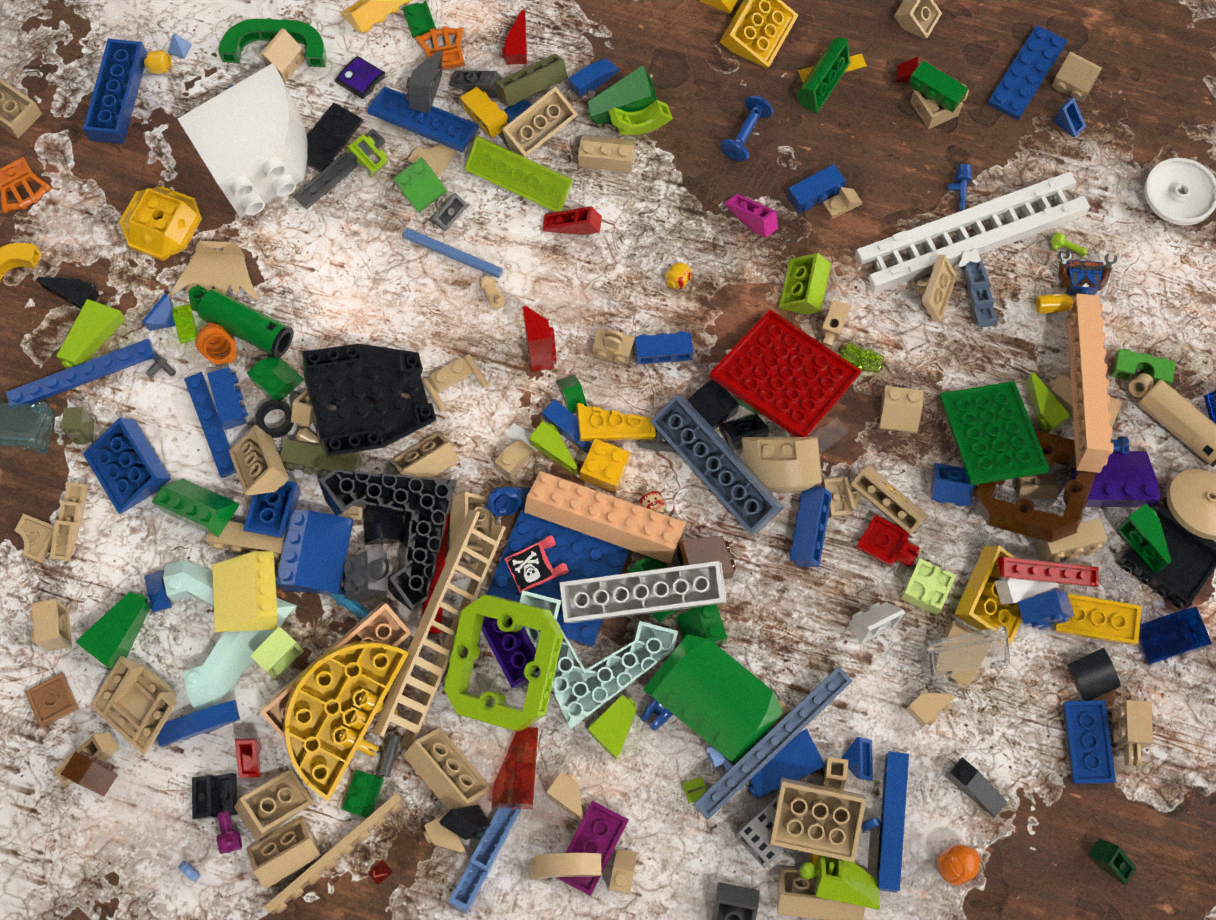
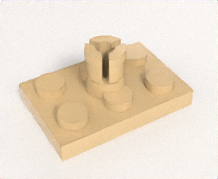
[916,255,957,322]

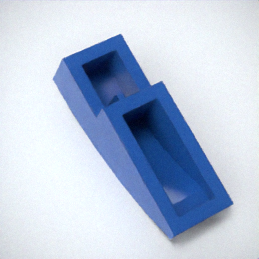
[568,58,619,97]
[542,399,593,454]

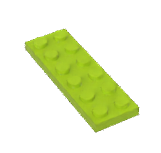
[464,136,574,212]

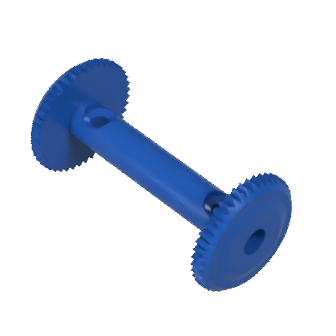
[720,96,773,162]

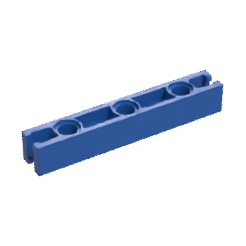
[876,751,909,893]

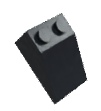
[688,379,739,430]

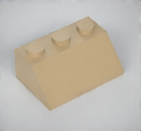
[578,134,636,173]
[390,431,459,478]
[450,492,495,557]
[246,816,321,889]

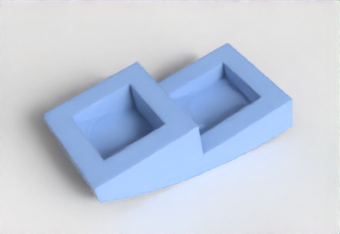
[706,747,732,773]

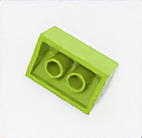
[779,253,831,315]

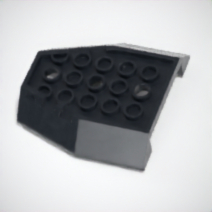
[302,344,436,457]

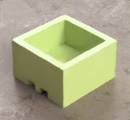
[901,559,956,615]
[250,626,304,680]

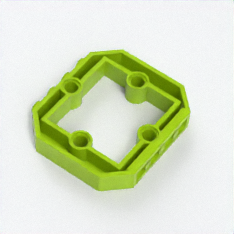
[444,595,564,731]

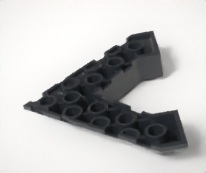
[319,469,457,611]

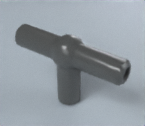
[146,350,176,378]
[638,429,676,453]

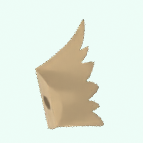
[169,241,259,301]

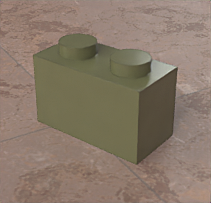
[62,407,95,445]

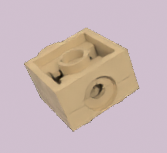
[910,83,969,129]
[1112,700,1153,767]

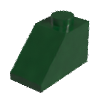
[1089,838,1136,885]

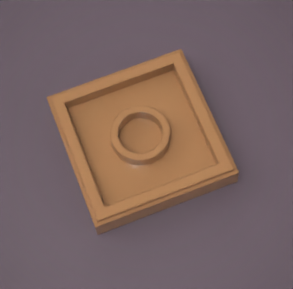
[25,673,79,728]

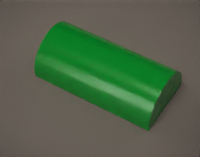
[797,37,851,114]

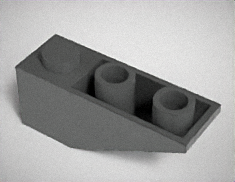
[449,71,502,98]

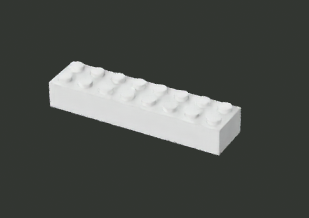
[560,561,727,623]

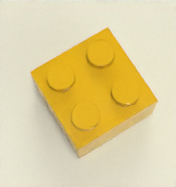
[580,439,630,493]

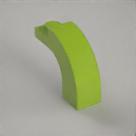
[609,100,673,135]

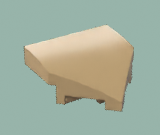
[821,477,863,518]

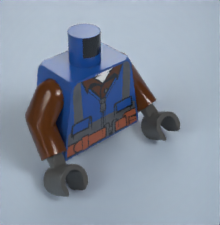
[1058,250,1117,295]

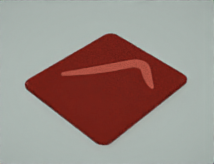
[368,860,392,885]

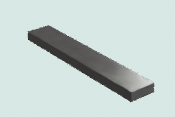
[294,129,386,210]

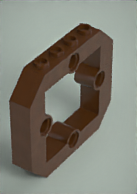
[973,430,1097,543]

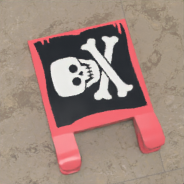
[505,536,569,594]

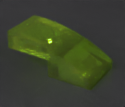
[172,304,198,344]
[842,342,885,373]

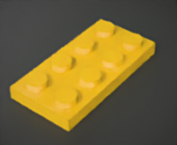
[1055,593,1142,646]

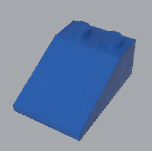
[243,481,301,538]

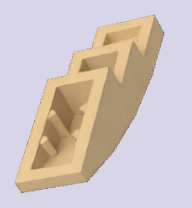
[50,482,88,561]

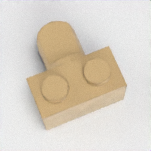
[593,328,635,364]

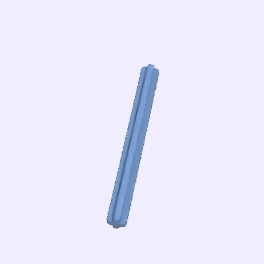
[403,228,503,278]

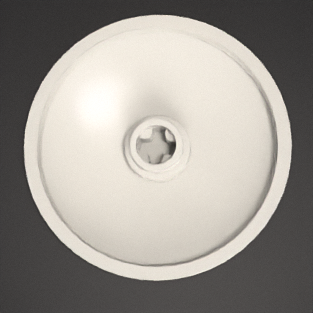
[1144,158,1216,225]

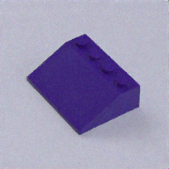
[1071,451,1160,507]

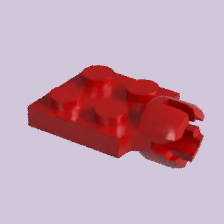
[856,514,920,567]

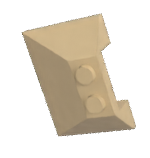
[90,656,176,755]

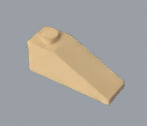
[54,732,119,787]

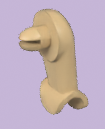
[480,276,506,309]

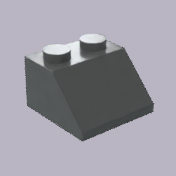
[711,882,760,920]

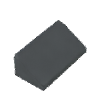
[430,193,468,231]

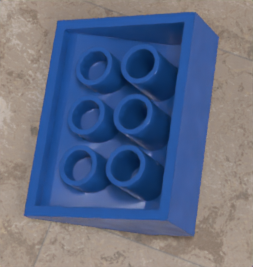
[83,418,171,514]
[276,510,354,594]

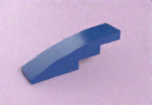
[157,700,240,747]

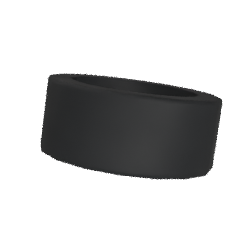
[256,400,294,438]

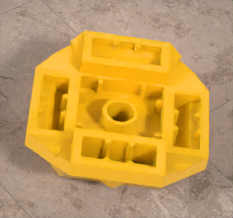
[119,186,202,261]

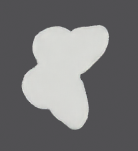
[959,249,981,267]

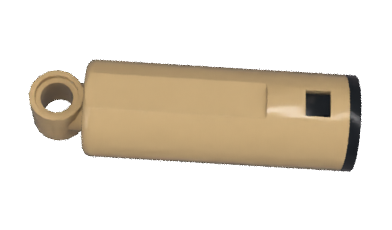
[1129,373,1216,467]

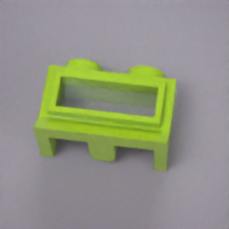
[346,134,388,178]

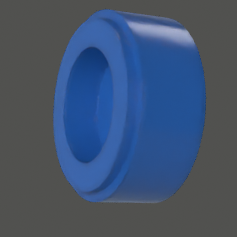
[861,817,882,833]

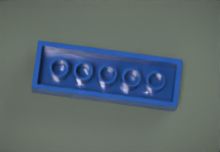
[83,38,147,144]

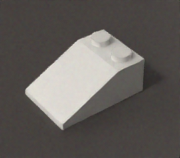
[849,602,905,645]

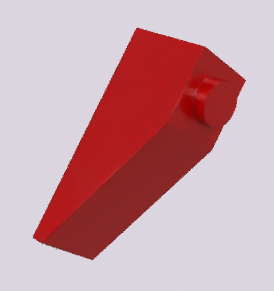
[502,10,527,65]
[542,206,602,235]

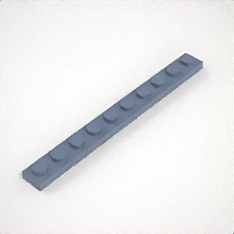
[693,666,852,820]

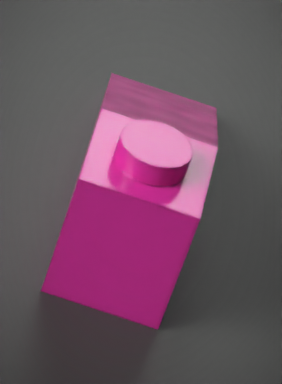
[724,194,778,238]

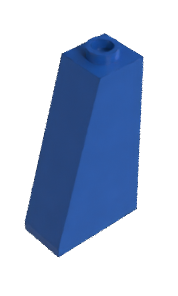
[747,728,825,800]

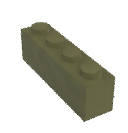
[495,54,568,107]
[280,439,362,477]

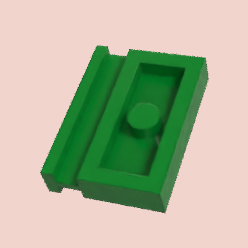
[402,0,436,38]
[342,770,385,818]

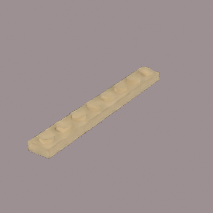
[264,793,404,915]

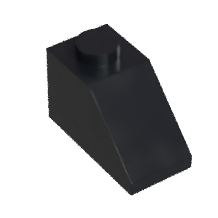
[439,805,491,840]

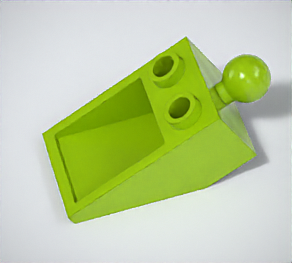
[799,855,880,910]

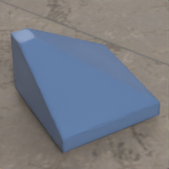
[168,34,192,59]

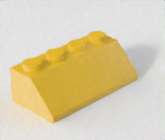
[341,0,412,33]

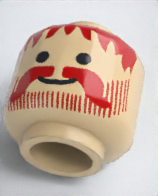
[638,489,666,514]

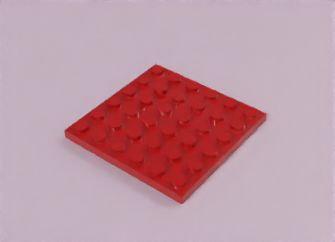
[709,309,862,437]

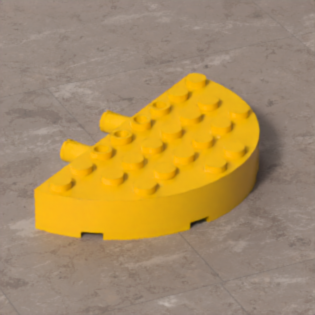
[283,641,409,801]

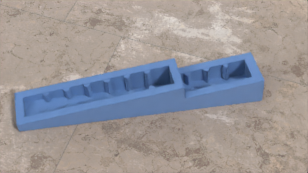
[449,789,527,914]

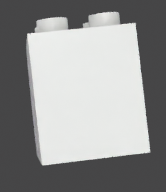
[177,63,308,218]

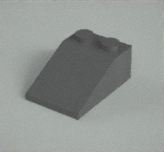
[406,50,443,113]

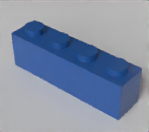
[790,487,832,567]

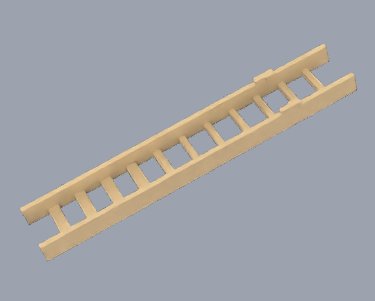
[372,510,506,749]

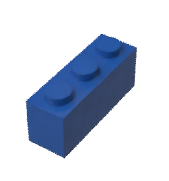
[787,164,846,213]
[635,331,693,365]
[207,367,248,430]

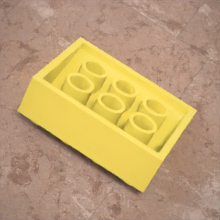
[212,551,278,632]

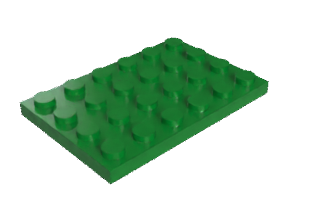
[940,381,1049,485]

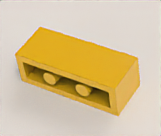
[459,87,508,139]

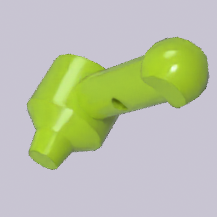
[1050,232,1088,256]

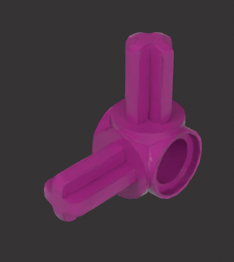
[216,811,242,854]

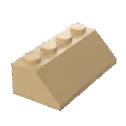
[502,86,578,157]
[229,425,289,496]
[403,728,492,811]
[777,867,865,920]

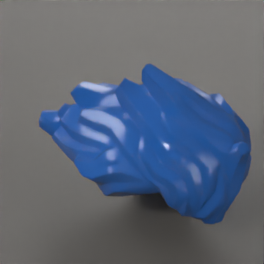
[484,487,531,518]

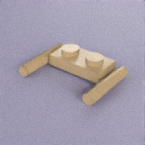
[422,354,489,412]

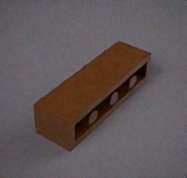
[61,751,118,796]

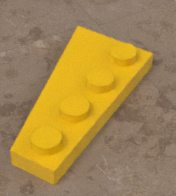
[576,403,656,441]

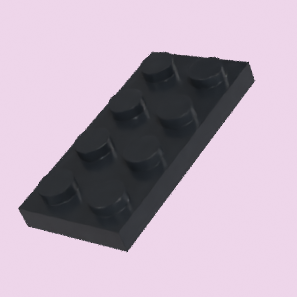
[307,102,363,173]

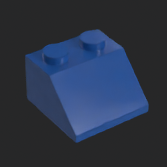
[931,463,976,506]

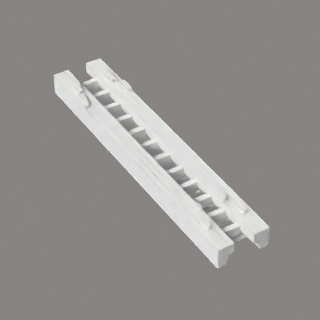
[854,171,1090,294]

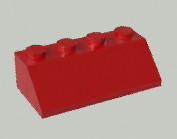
[522,306,557,372]

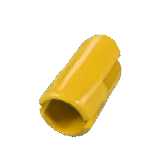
[1035,294,1073,314]

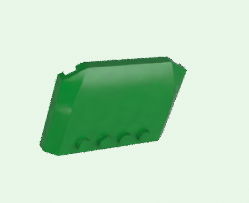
[643,634,783,765]

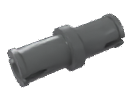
[377,734,401,777]

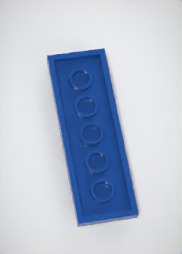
[987,25,1068,120]
[368,86,479,153]

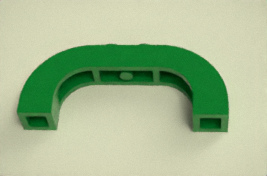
[219,18,327,68]

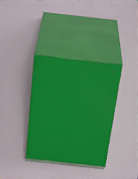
[557,375,587,414]

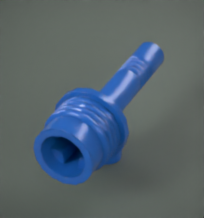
[948,164,973,212]

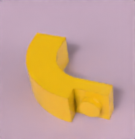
[0,243,42,282]

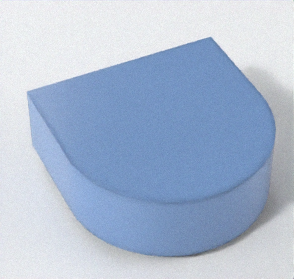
[178,861,200,882]

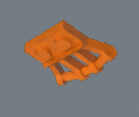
[415,26,465,70]
[0,157,52,213]

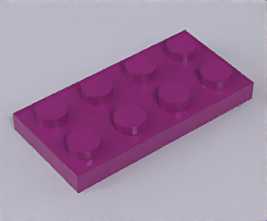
[555,801,629,897]

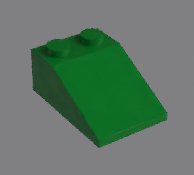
[1116,504,1171,574]

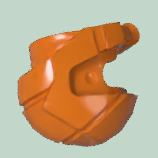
[195,323,238,365]
[937,844,982,886]

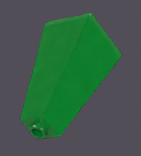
[587,66,657,125]
[76,591,151,670]

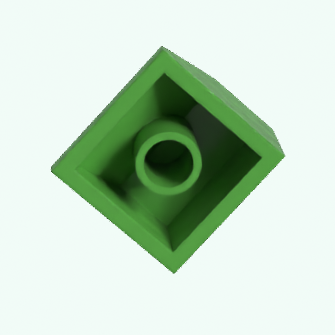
[393,157,447,212]

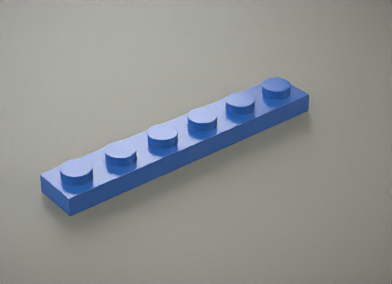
[184,372,237,478]

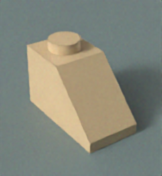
[291,389,314,427]
[495,440,535,480]
[423,813,467,855]
[609,849,637,895]

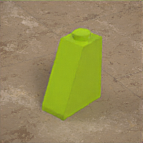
[588,694,637,761]

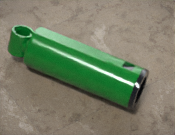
[189,286,294,358]

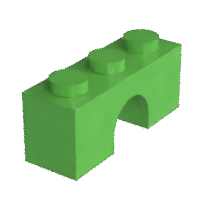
[1111,349,1176,386]

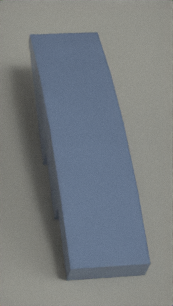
[963,257,998,328]

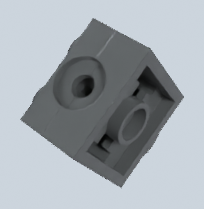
[344,550,393,601]

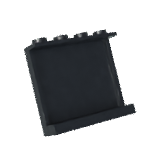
[1118,505,1216,610]

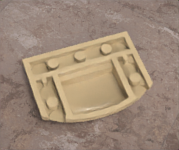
[742,437,822,493]

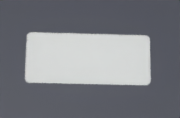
[506,424,538,452]

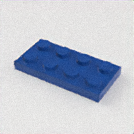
[1063,700,1116,784]

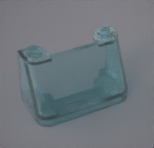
[0,402,54,454]

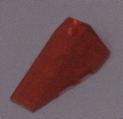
[491,727,538,810]

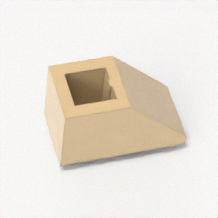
[905,692,955,728]

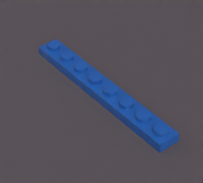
[6,338,156,411]

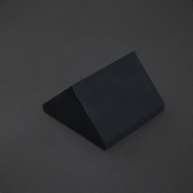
[721,413,769,451]
[364,508,403,545]

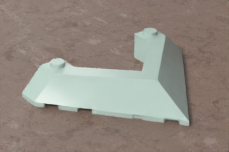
[163,559,297,712]
[519,590,678,729]

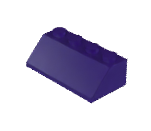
[481,597,540,688]

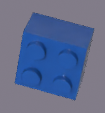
[1017,589,1074,630]

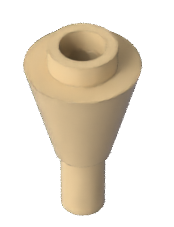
[296,427,320,446]

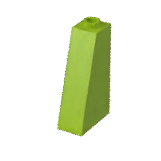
[56,299,126,368]

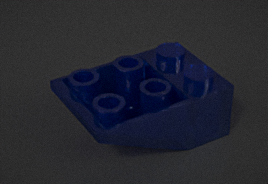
[1138,606,1212,665]

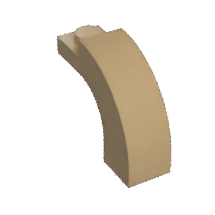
[529,853,602,880]

